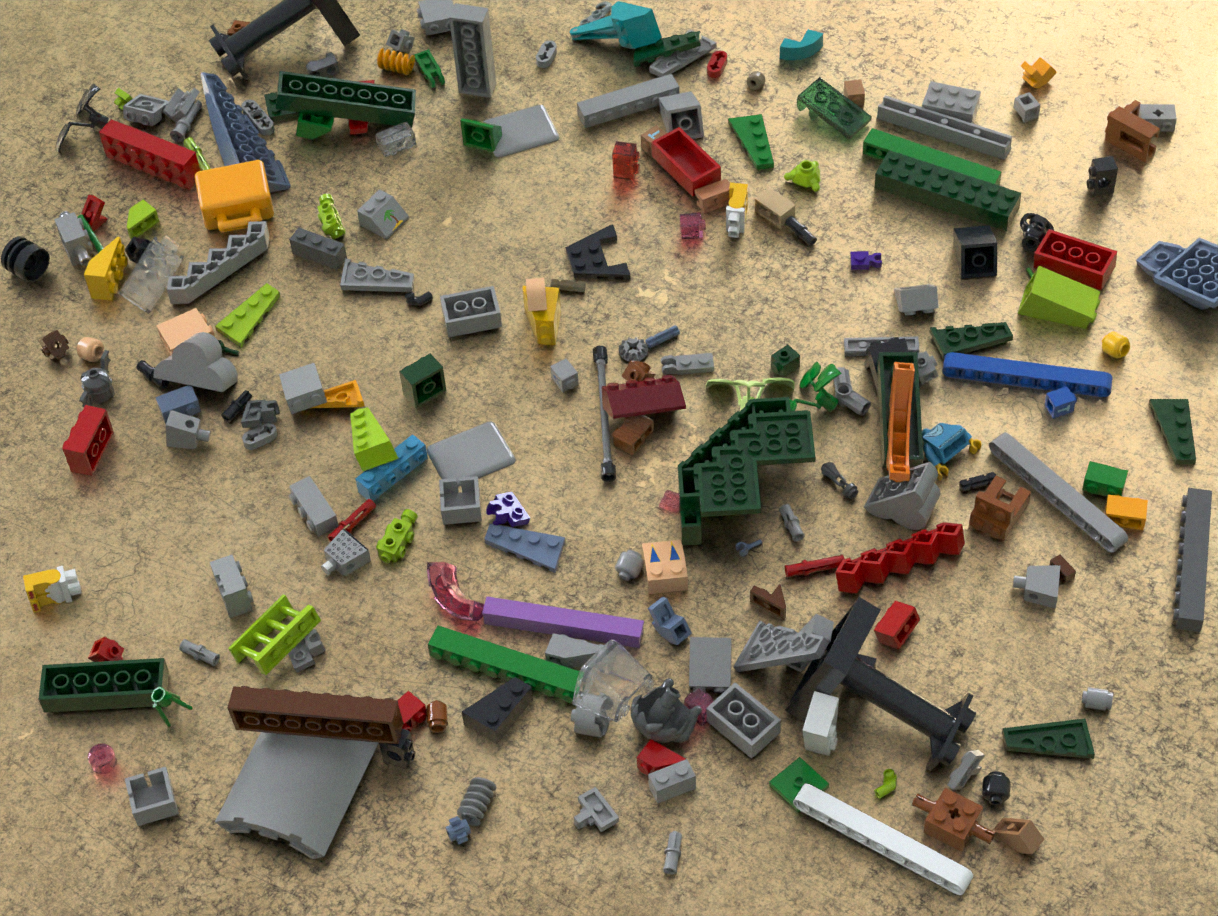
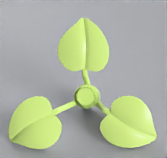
[705,378,795,411]

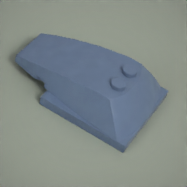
[1136,237,1218,310]

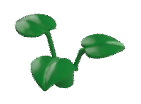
[789,361,842,412]

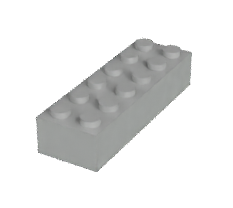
[449,3,496,98]

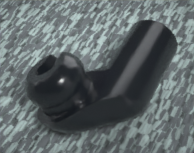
[405,291,433,306]

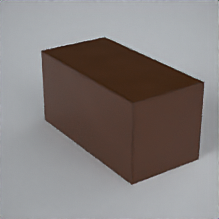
[1049,554,1076,584]

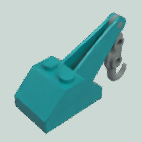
[569,1,662,49]

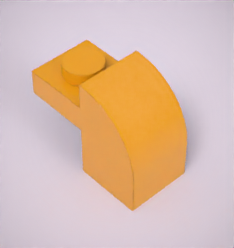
[1021,57,1057,88]

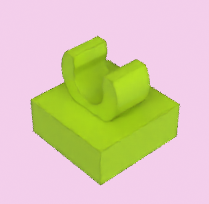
[114,88,133,111]

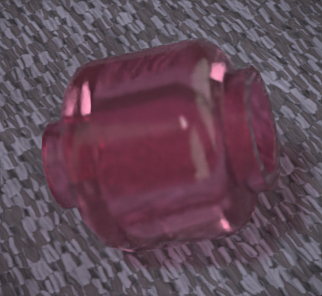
[87,743,117,775]

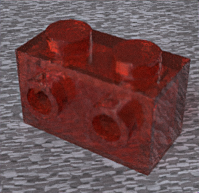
[612,141,640,181]

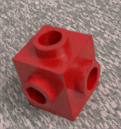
[88,637,125,662]

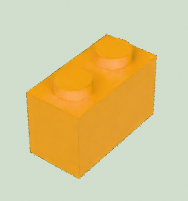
[1105,495,1148,531]

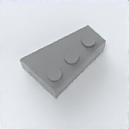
[210,555,254,618]

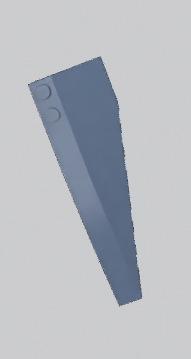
[201,72,291,193]

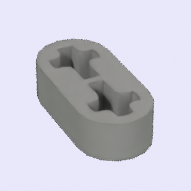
[536,41,557,68]
[242,423,277,450]

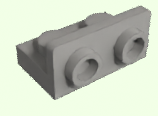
[163,88,199,123]

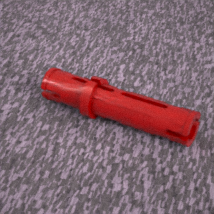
[327,499,376,542]
[784,554,845,578]

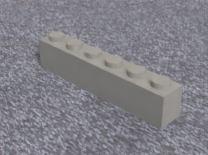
[577,74,680,128]

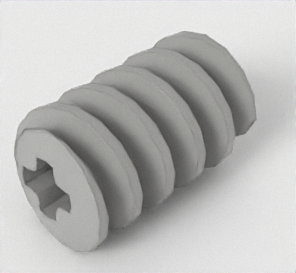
[457,777,497,826]

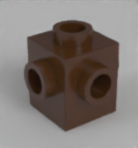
[38,330,69,360]

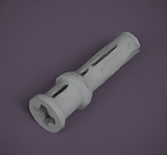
[170,99,202,142]

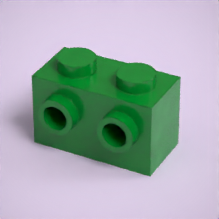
[1082,461,1128,497]

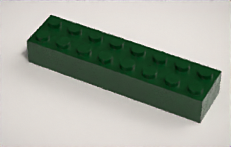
[275,71,416,128]
[874,150,1022,231]

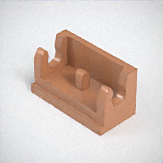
[694,179,730,214]

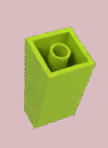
[1017,266,1101,329]

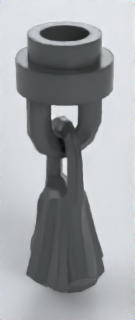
[821,462,859,499]

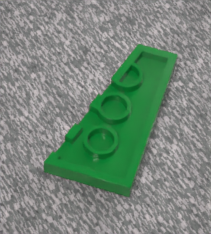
[728,114,774,170]

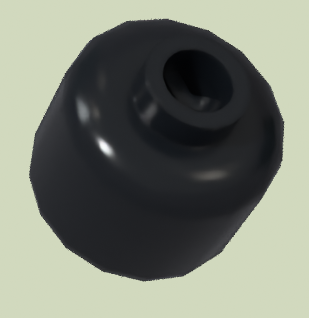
[982,771,1011,805]

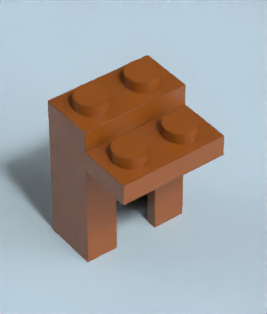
[1105,100,1160,163]
[969,476,1031,541]

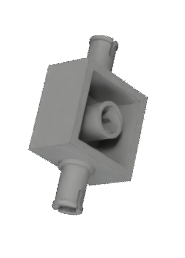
[54,211,94,267]

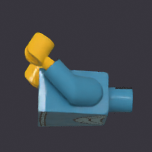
[922,423,982,480]

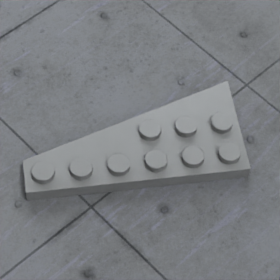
[733,621,829,672]

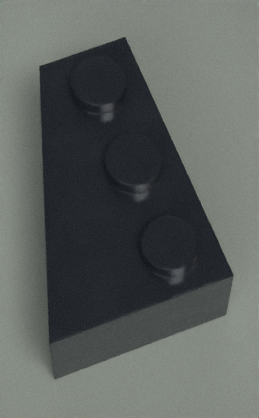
[462,677,533,744]

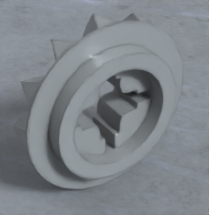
[619,336,648,361]

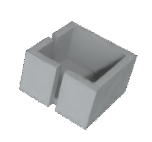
[439,476,482,525]
[125,767,179,826]

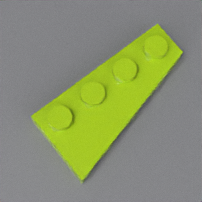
[215,283,280,348]

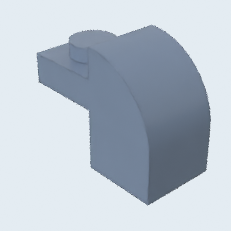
[648,597,692,645]

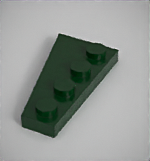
[633,31,702,67]
[929,322,1013,359]
[1149,399,1196,464]
[1002,718,1095,759]

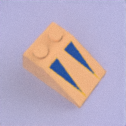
[642,540,688,594]

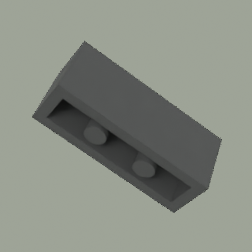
[289,227,347,270]

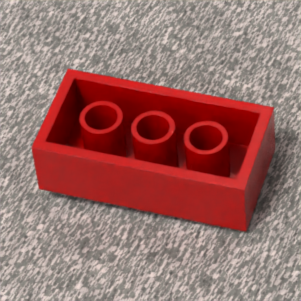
[1033,229,1117,291]

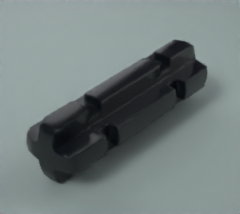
[959,472,996,491]

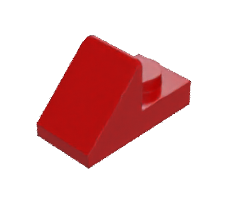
[81,195,108,232]

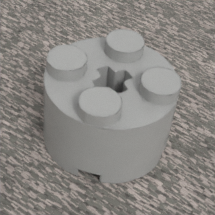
[571,692,612,737]

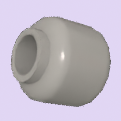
[615,550,644,581]

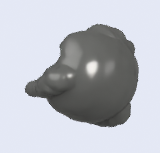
[631,678,702,743]

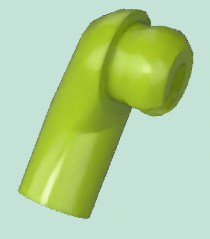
[874,769,897,799]

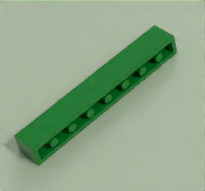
[863,128,1002,185]
[428,625,588,704]

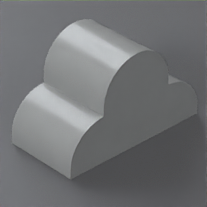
[153,332,238,392]
[863,462,941,530]

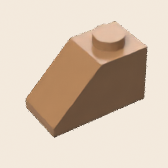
[992,818,1045,854]

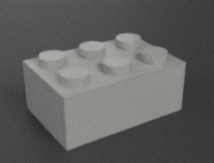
[922,81,981,123]
[440,286,502,337]
[706,683,781,759]

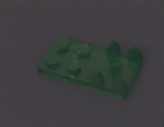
[796,77,872,140]

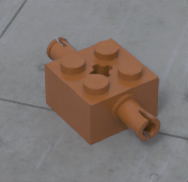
[912,788,996,852]

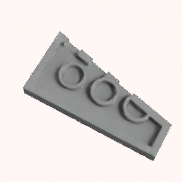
[649,29,717,77]
[340,258,415,292]

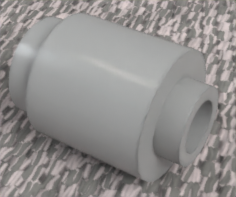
[1082,687,1113,710]

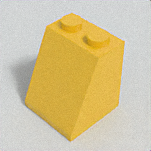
[522,286,561,345]

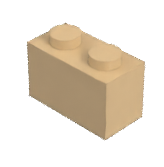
[755,188,795,229]

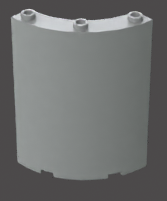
[215,732,378,859]

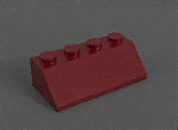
[602,375,686,419]

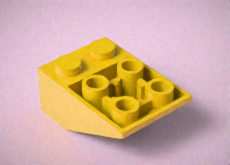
[84,237,128,301]

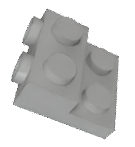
[123,94,169,126]

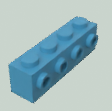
[355,434,428,501]

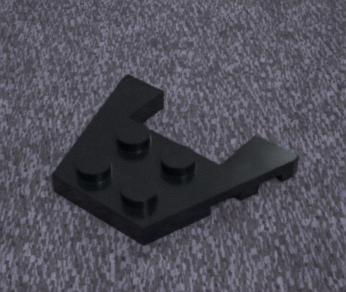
[565,224,631,280]

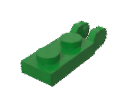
[414,49,445,88]

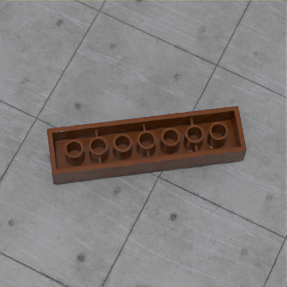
[227,686,404,744]

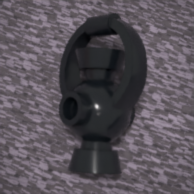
[1020,213,1054,252]

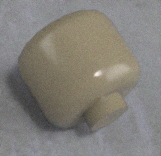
[746,71,766,90]

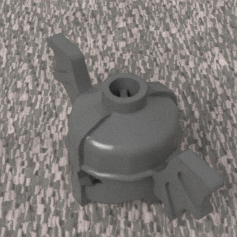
[79,350,115,407]

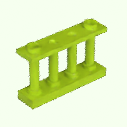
[228,594,321,675]

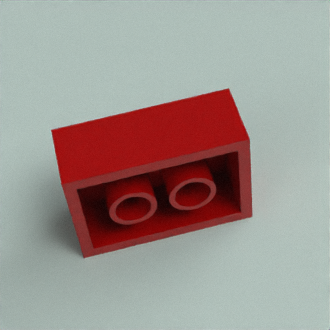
[62,405,114,476]

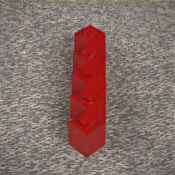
[835,522,965,593]

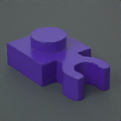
[850,251,882,270]

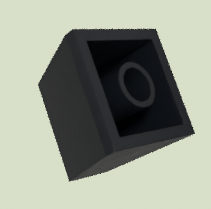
[953,225,998,279]

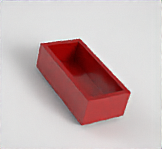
[651,127,721,197]

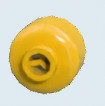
[1102,331,1130,359]

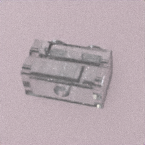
[375,121,416,157]

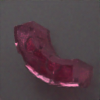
[427,562,484,621]

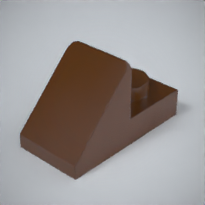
[750,584,786,620]

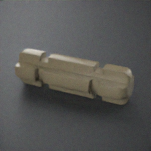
[550,279,586,292]

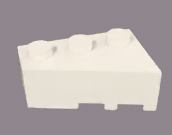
[802,691,839,756]

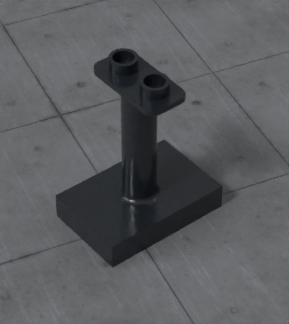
[208,0,360,81]
[785,597,976,771]

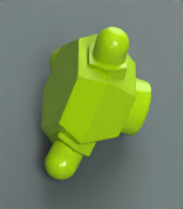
[784,160,821,192]

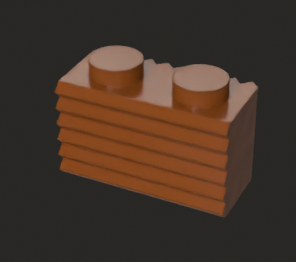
[612,415,654,455]

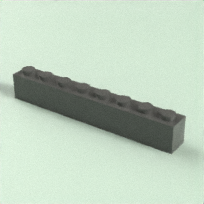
[1173,487,1212,632]

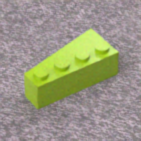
[350,407,399,471]

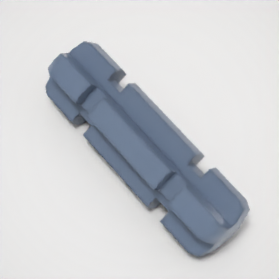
[645,325,680,348]

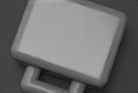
[483,105,559,157]
[426,421,516,487]

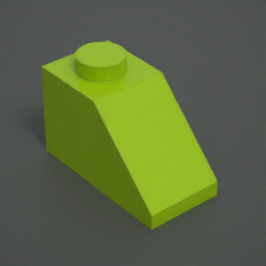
[127,200,160,239]

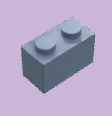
[155,385,201,424]

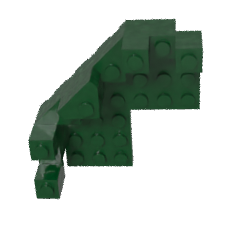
[678,397,816,545]

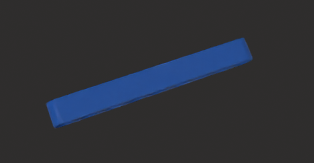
[942,352,1113,397]

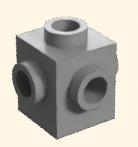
[386,29,415,53]
[917,351,939,384]

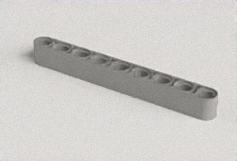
[989,432,1128,553]

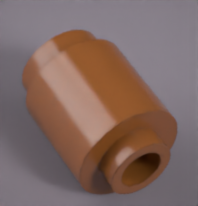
[426,700,448,733]

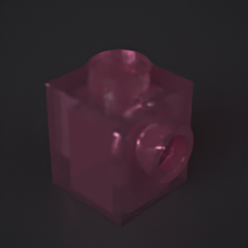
[679,212,706,239]
[684,688,714,726]

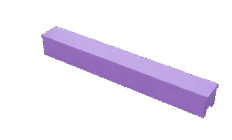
[482,597,644,648]

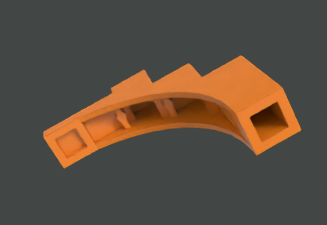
[886,362,915,482]

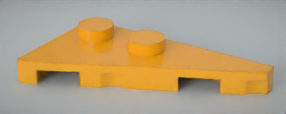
[312,380,365,408]

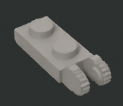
[661,353,714,375]

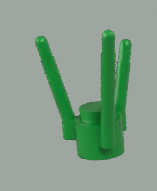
[151,686,193,727]

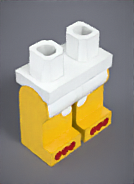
[726,182,748,238]
[23,566,82,613]

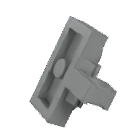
[947,750,985,790]
[574,787,619,832]

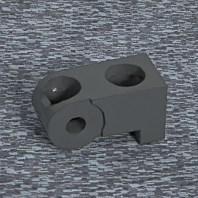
[306,52,340,77]

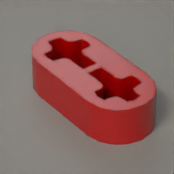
[707,50,727,78]

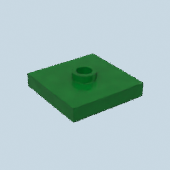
[769,757,829,813]

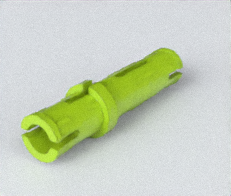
[183,137,211,171]

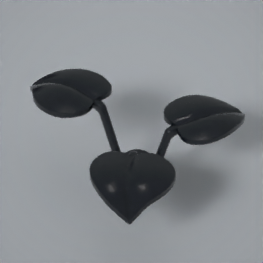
[56,83,109,153]

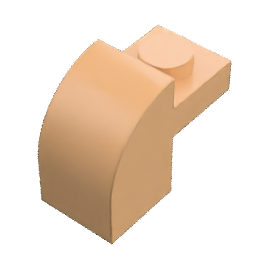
[526,277,547,311]

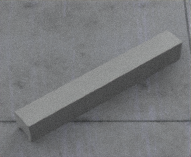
[876,95,1012,160]

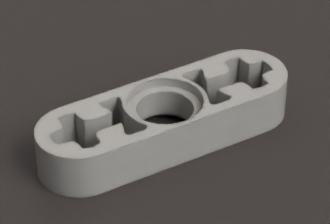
[241,100,275,136]

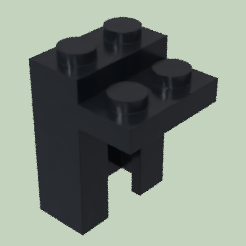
[864,337,909,398]

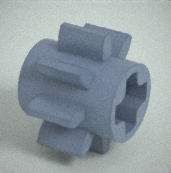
[445,816,471,844]

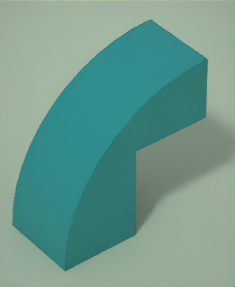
[780,29,824,60]

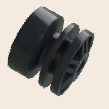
[1,236,50,283]

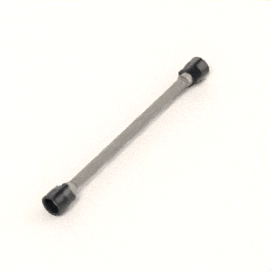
[593,346,616,482]

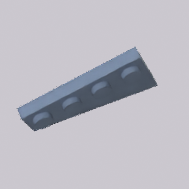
[484,524,565,573]

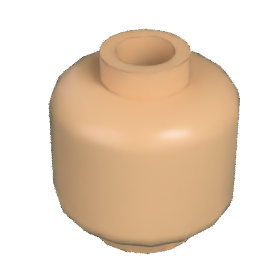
[77,337,104,362]

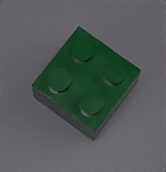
[399,353,446,408]

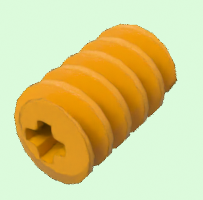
[377,48,415,75]

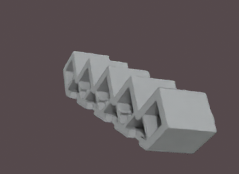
[167,221,269,304]

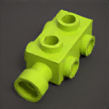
[317,194,346,240]
[376,509,418,563]

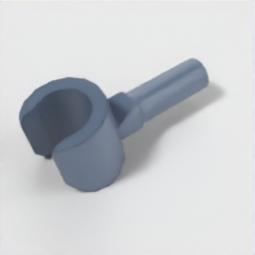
[735,539,762,557]

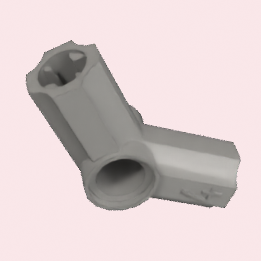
[833,367,871,416]

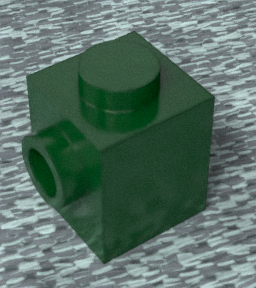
[771,345,800,378]

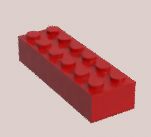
[99,119,200,190]

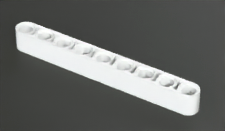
[793,784,974,895]

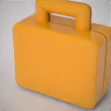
[194,160,274,233]

